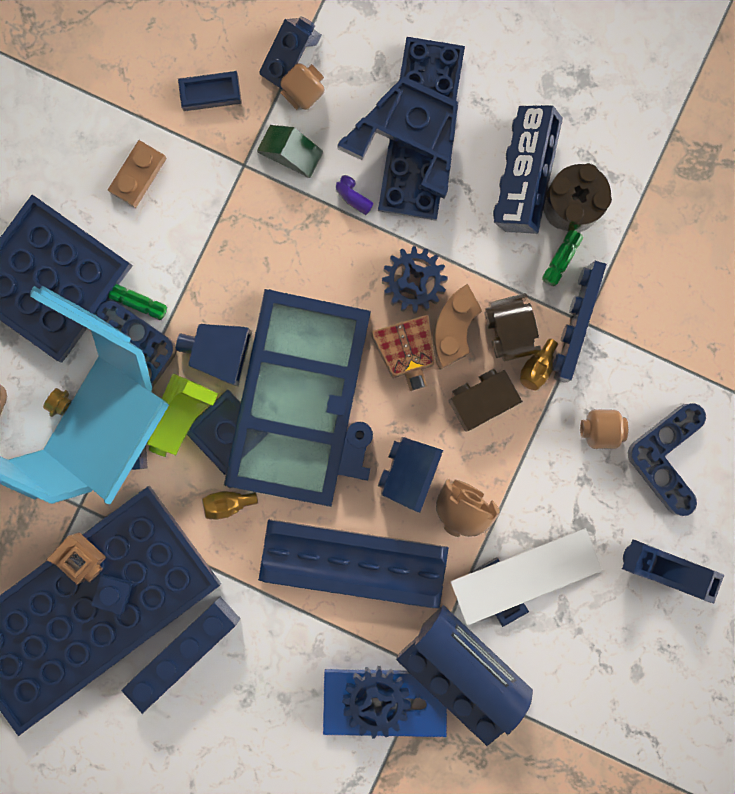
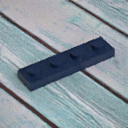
[552,260,607,383]

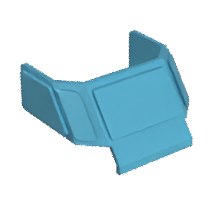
[0,286,169,505]

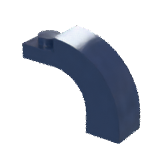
[622,539,724,604]

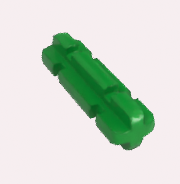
[542,230,583,286]
[108,284,167,320]

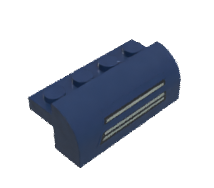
[396,605,533,746]

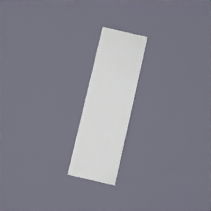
[451,528,602,625]

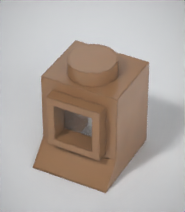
[46,532,106,584]

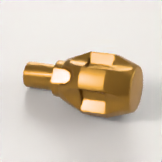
[520,339,559,391]
[202,491,258,520]

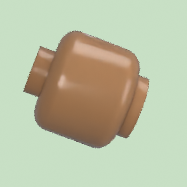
[280,63,325,110]
[580,409,628,449]

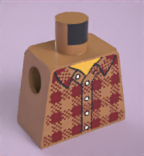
[372,315,434,391]

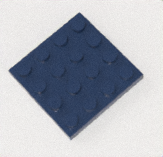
[0,194,133,363]

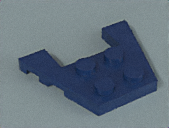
[337,76,458,199]

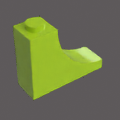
[147,373,218,457]

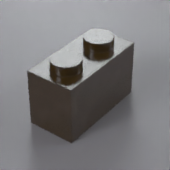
[448,368,523,432]

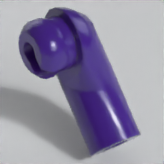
[336,175,373,215]

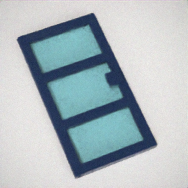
[224,289,371,507]

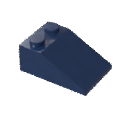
[378,437,443,513]

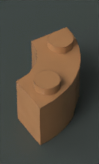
[433,284,482,370]

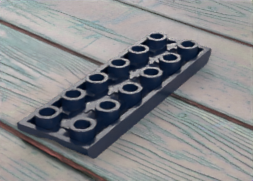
[378,37,465,221]
[258,519,449,608]

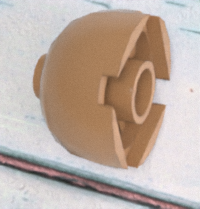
[436,479,500,537]

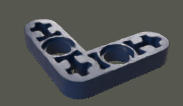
[97,301,176,388]
[627,403,706,516]

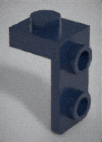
[259,16,322,89]

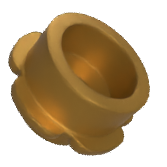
[43,388,72,417]

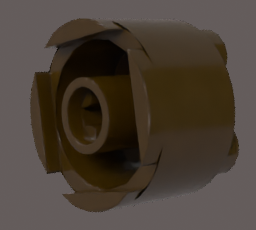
[543,163,612,232]
[484,293,541,362]

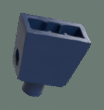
[176,324,252,387]

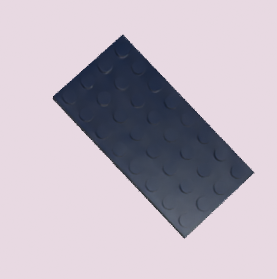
[0,486,221,736]

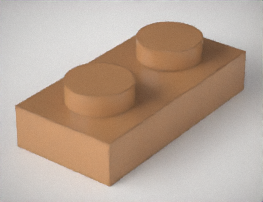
[108,140,167,208]

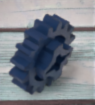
[382,246,448,314]
[342,666,411,739]

